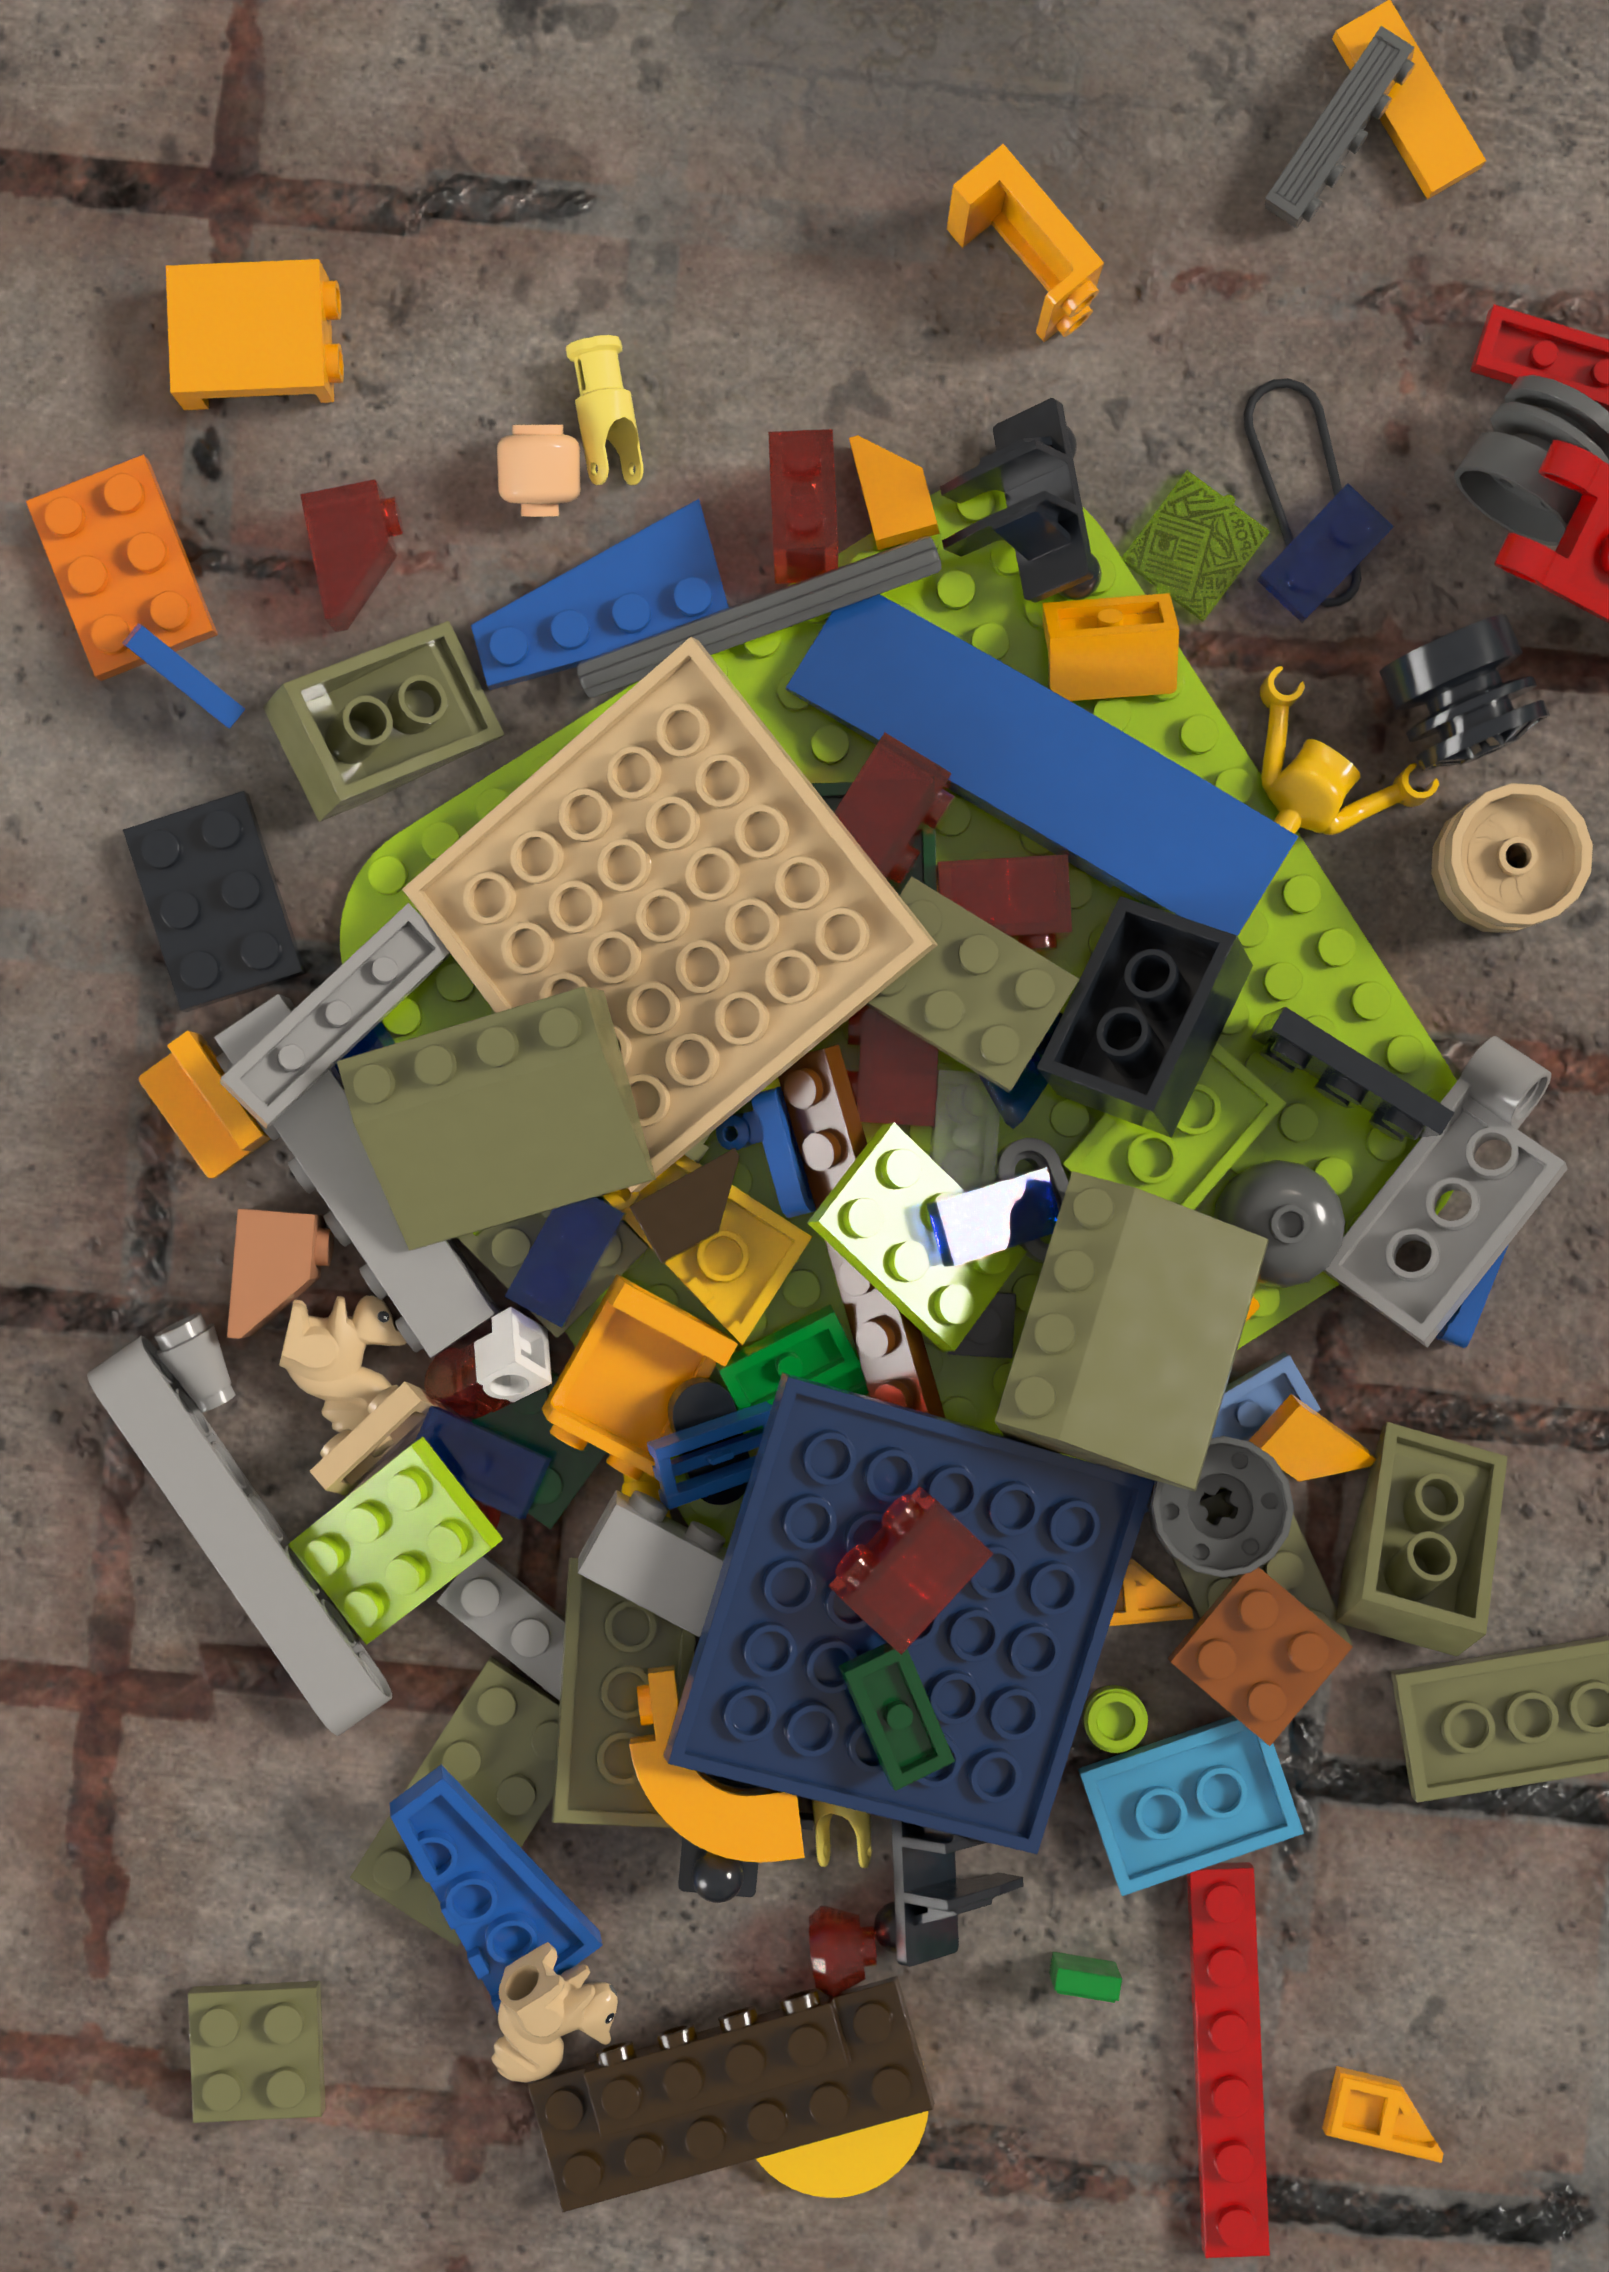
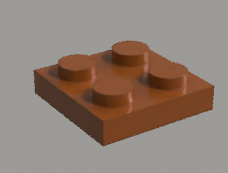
[1167,1567,1353,1746]

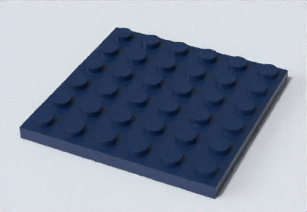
[663,1372,1155,1854]

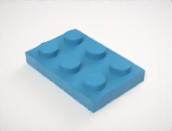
[1078,1716,1304,1896]

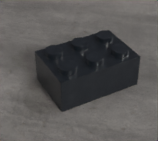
[1037,896,1253,1138]

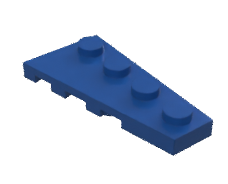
[471,499,729,690]
[389,1764,603,2015]

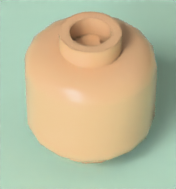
[497,424,581,517]

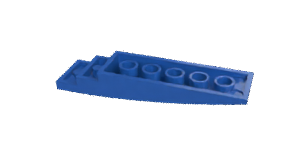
[786,594,1298,936]

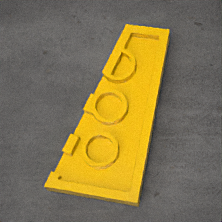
[601,1155,812,1346]

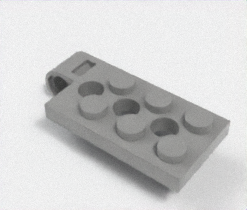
[1323,1036,1567,1347]

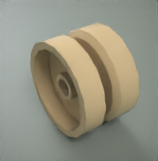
[1431,783,1593,933]

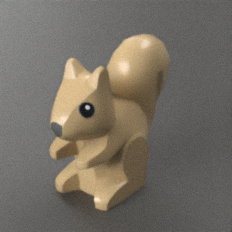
[279,1294,407,1433]
[491,1942,618,2083]

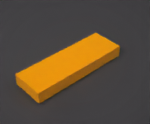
[1332,0,1486,200]

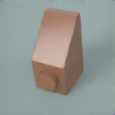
[227,1209,334,1339]

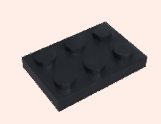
[123,791,306,1012]
[1251,1007,1455,1142]

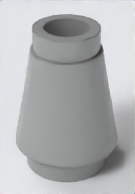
[154,1313,236,1413]

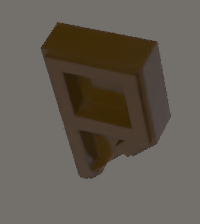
[630,1148,740,1265]

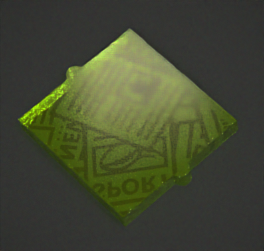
[1121,470,1271,622]

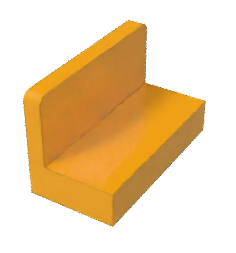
[1043,593,1179,701]
[139,1031,270,1179]

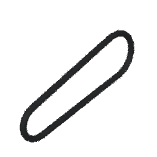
[1243,378,1362,607]

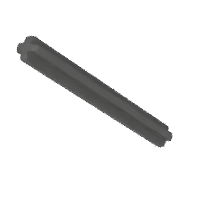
[577,536,942,698]

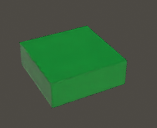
[1049,1951,1122,2003]

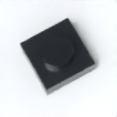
[947,1292,1016,1358]

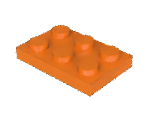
[26,454,218,681]

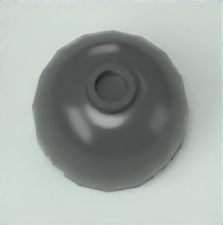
[1214,1160,1345,1288]

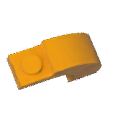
[629,1665,805,1863]

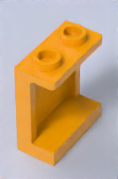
[947,144,1104,342]
[166,259,344,410]
[541,1274,738,1480]

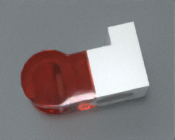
[424,1307,552,1419]

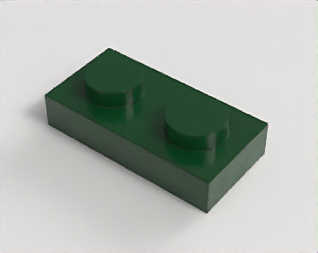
[839,1637,955,1791]

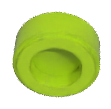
[1082,1685,1148,1753]

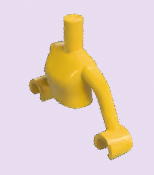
[1260,666,1439,835]

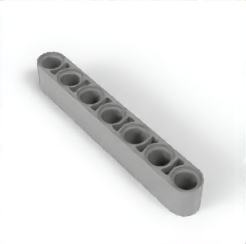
[87,1336,392,1736]

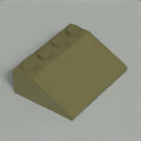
[337,986,656,1251]
[995,1171,1269,1492]

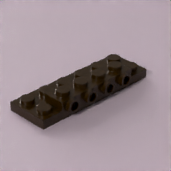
[527,1976,935,2213]

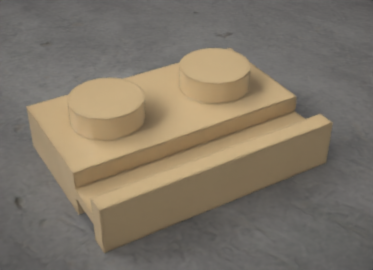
[310,1382,448,1496]

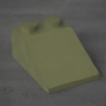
[263,621,504,822]
[1335,1422,1508,1657]

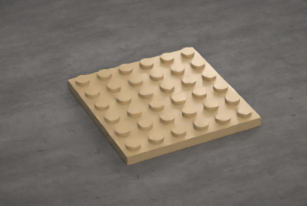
[402,637,938,1193]

